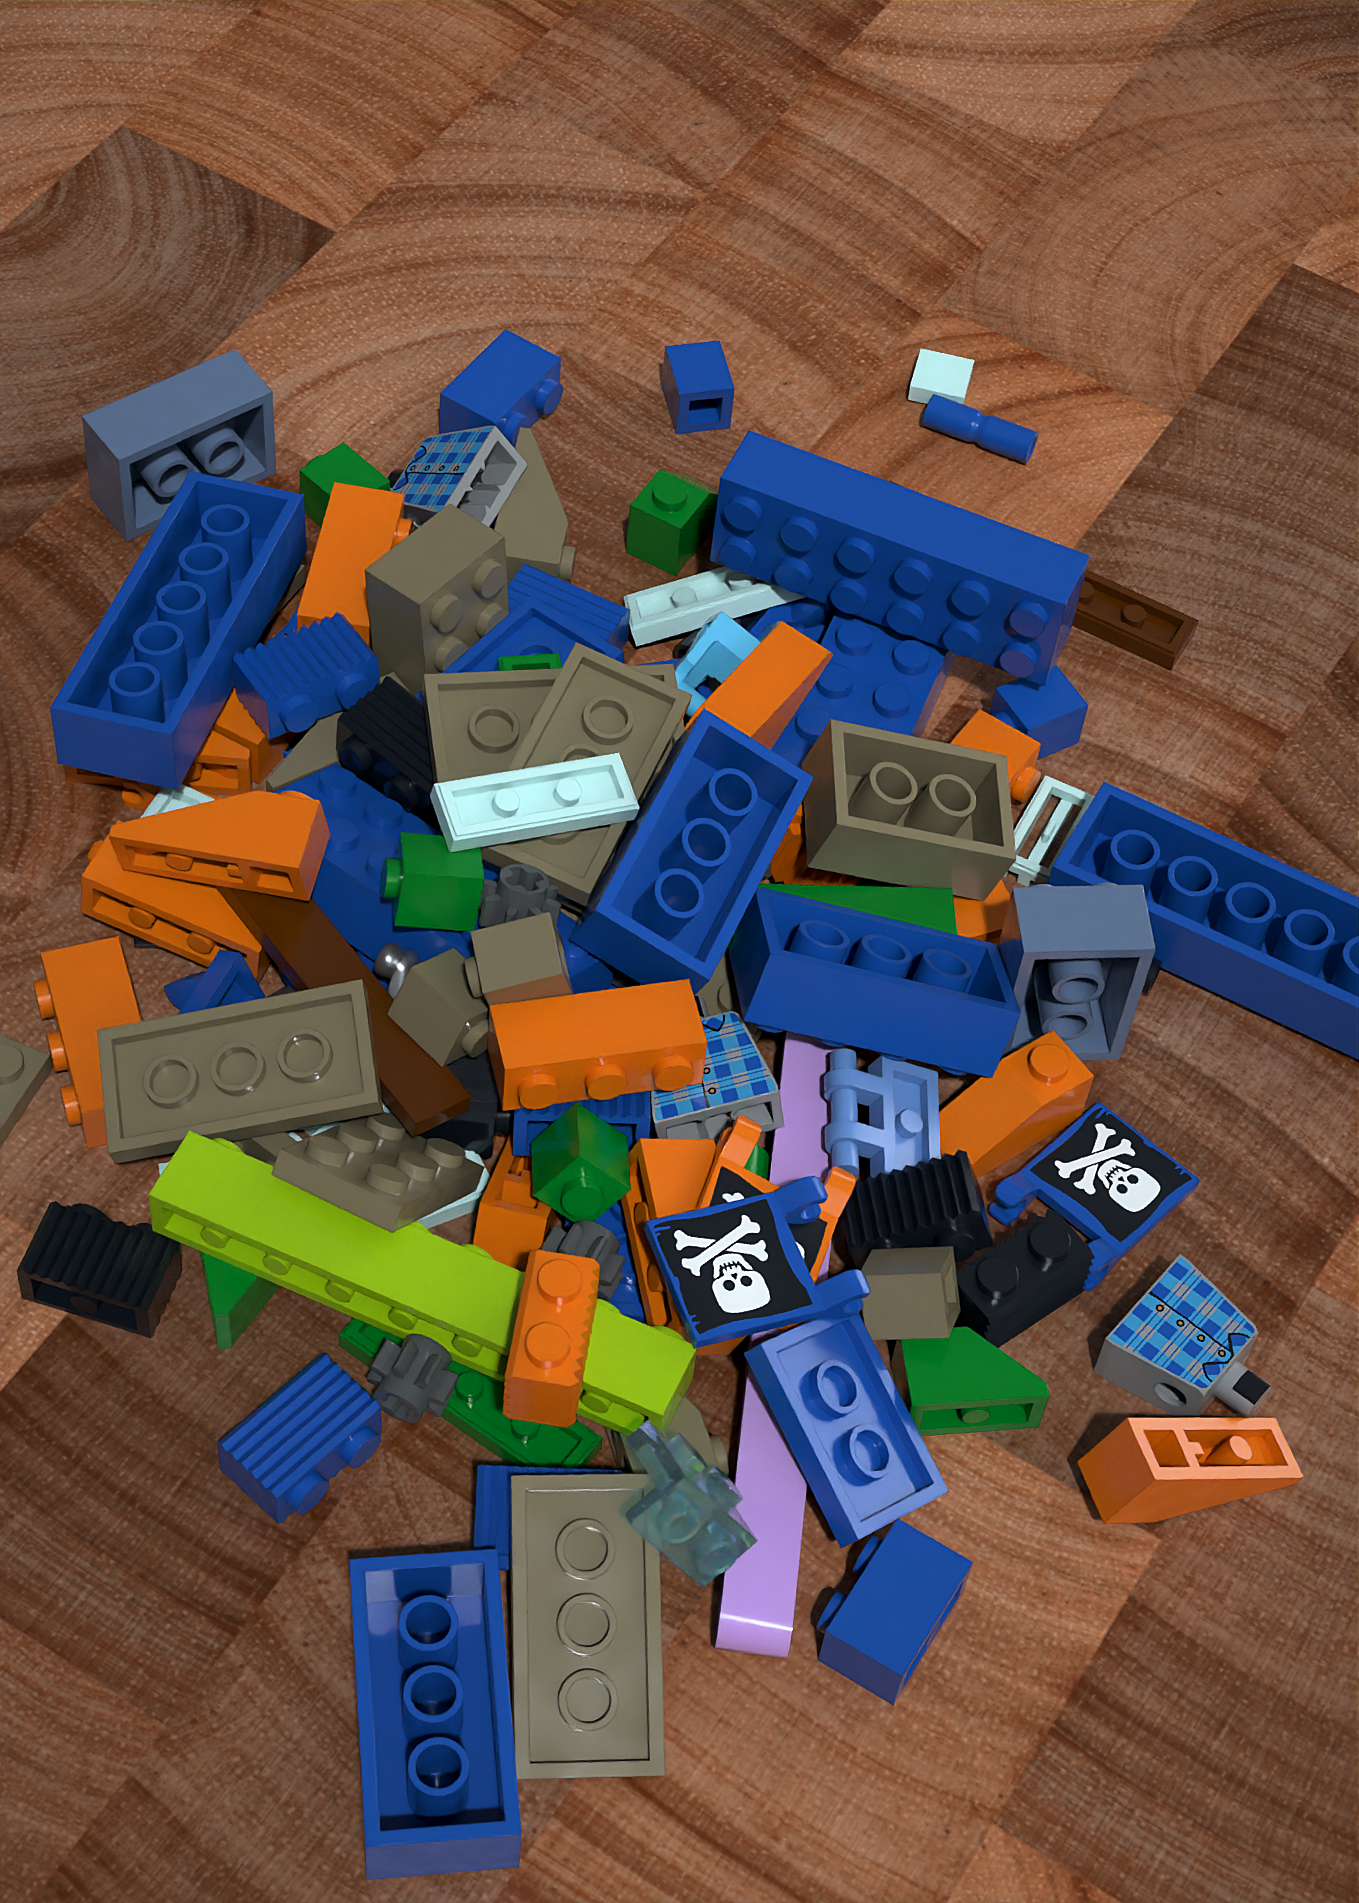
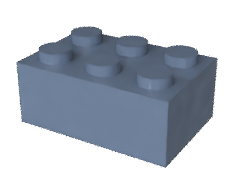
[82,349,276,542]
[998,882,1156,1061]

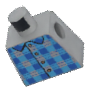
[388,426,528,531]
[651,996,785,1143]
[1094,1254,1272,1418]

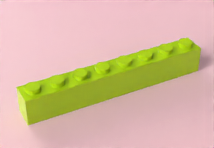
[148,1130,697,1449]

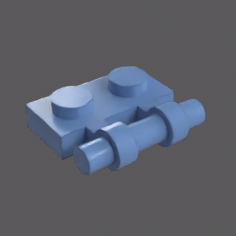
[824,1048,941,1178]

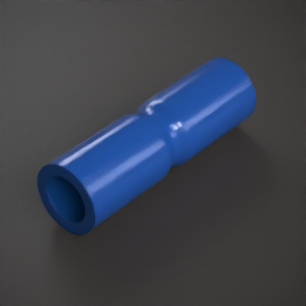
[922,394,1039,464]

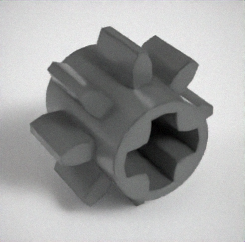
[479,864,562,927]
[540,1220,626,1301]
[366,1334,459,1423]

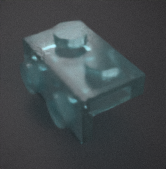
[625,1420,758,1586]

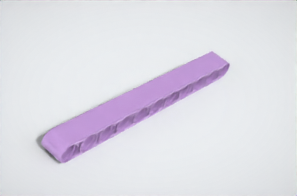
[714,1030,851,1659]

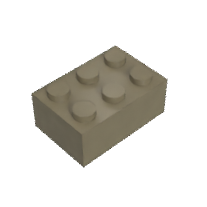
[365,504,509,696]
[802,719,1016,901]

